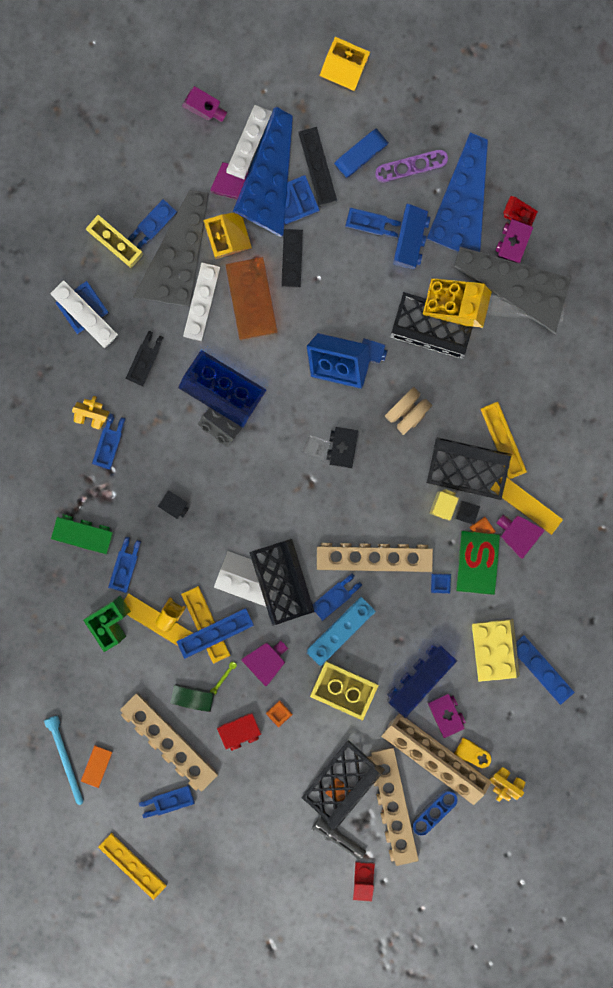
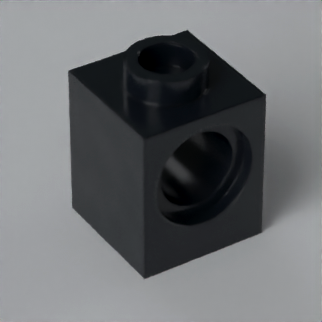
[158,490,189,519]
[455,501,480,525]

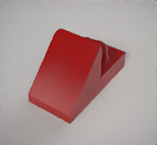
[503,196,538,227]
[353,861,375,901]

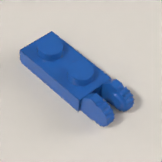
[128,199,177,250]
[345,208,401,238]
[92,414,126,470]
[108,537,141,593]
[312,573,363,621]
[139,785,195,818]

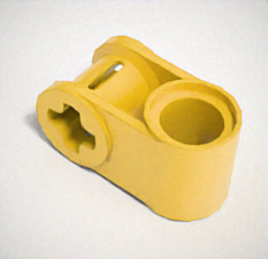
[156,597,186,632]
[454,737,491,768]

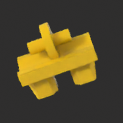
[72,396,110,429]
[489,767,526,802]

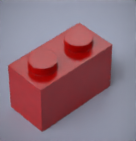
[217,712,262,751]

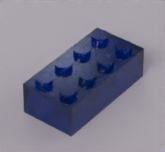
[178,350,267,428]
[387,643,457,718]

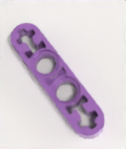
[375,150,448,183]

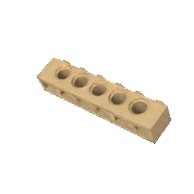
[317,543,433,572]
[120,692,219,792]
[381,713,492,805]
[368,746,419,866]

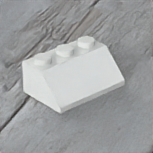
[214,551,281,606]

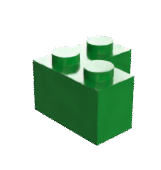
[83,595,131,652]

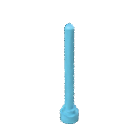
[43,715,83,805]

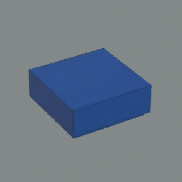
[431,574,451,594]

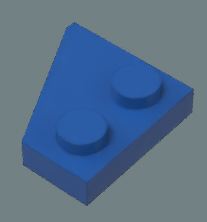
[284,175,320,225]

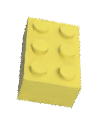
[472,619,520,682]
[310,661,379,721]

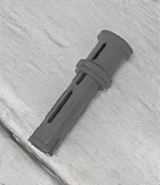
[311,816,366,861]

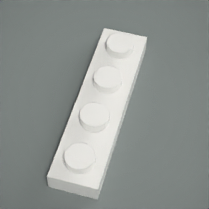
[226,105,272,179]
[183,263,220,342]
[50,280,118,348]

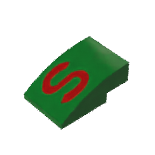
[456,530,500,595]

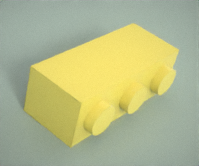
[86,215,144,269]
[429,489,459,520]

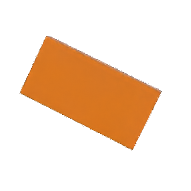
[81,745,113,788]

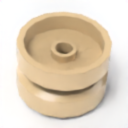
[384,387,433,435]

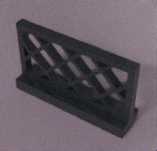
[390,292,473,359]
[427,437,512,500]
[249,539,315,626]
[301,740,385,830]

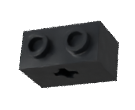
[326,427,358,469]

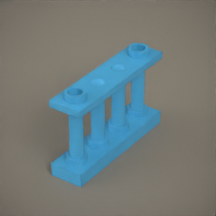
[307,597,376,667]

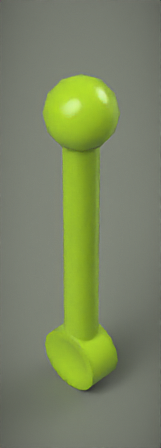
[210,662,237,695]

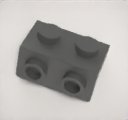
[198,401,245,447]

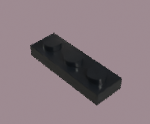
[281,229,303,288]

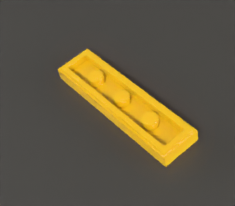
[480,402,527,479]
[490,477,563,535]
[181,586,231,664]
[124,593,193,647]
[98,833,167,900]

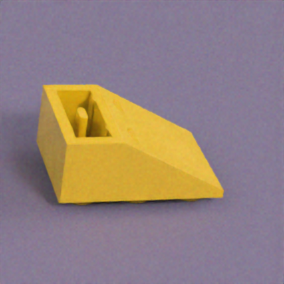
[423,278,492,328]

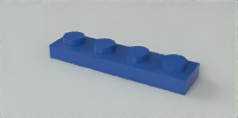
[176,608,254,659]
[516,635,575,705]

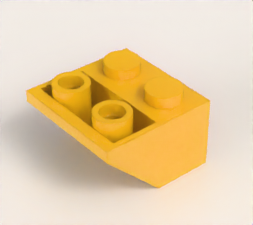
[319,37,370,91]
[203,213,252,259]

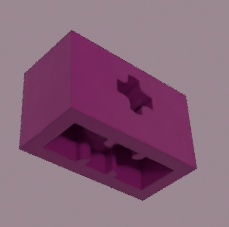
[495,219,533,263]
[427,692,466,738]

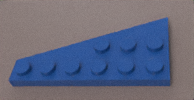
[233,107,293,237]
[427,133,488,252]

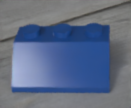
[393,204,431,269]
[307,333,370,389]

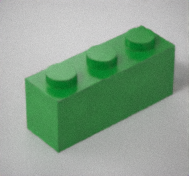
[51,514,114,555]

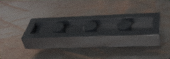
[298,127,337,206]

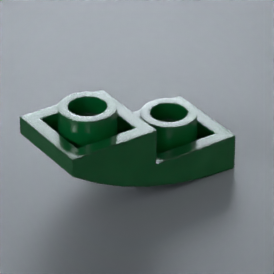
[170,684,214,712]

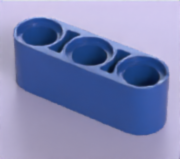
[334,128,389,178]
[412,789,458,836]

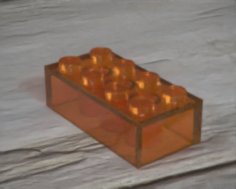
[225,257,278,342]

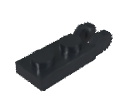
[125,331,164,387]

